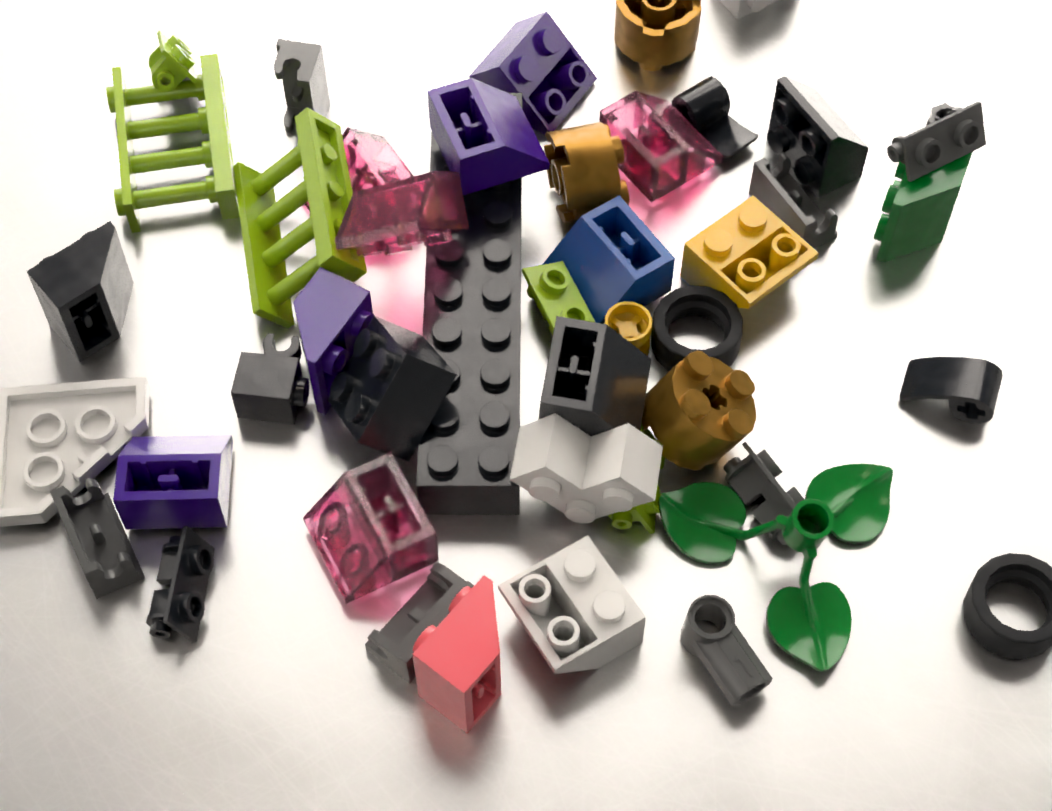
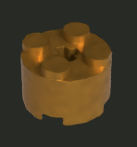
[614,0,702,71]
[544,122,630,223]
[642,350,757,471]

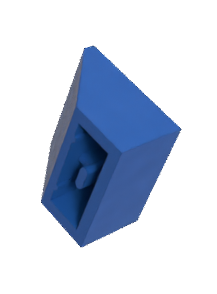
[542,195,675,324]

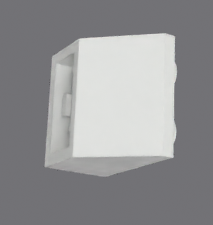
[498,535,646,674]

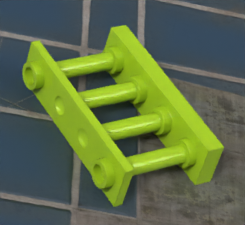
[106,53,240,233]
[233,107,367,329]

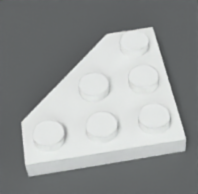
[0,376,150,527]

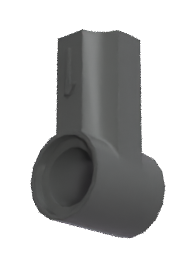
[681,595,773,706]

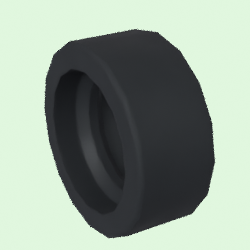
[651,285,743,371]
[963,553,1052,659]

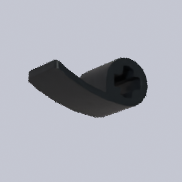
[672,76,759,159]
[899,357,1003,424]

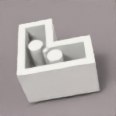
[510,413,663,524]

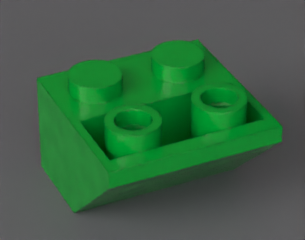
[873,152,973,262]

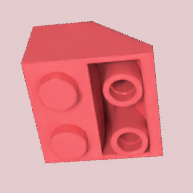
[413,575,501,734]

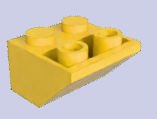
[680,195,819,309]

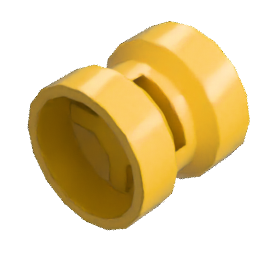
[604,301,652,356]

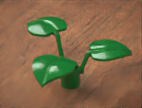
[658,463,893,671]

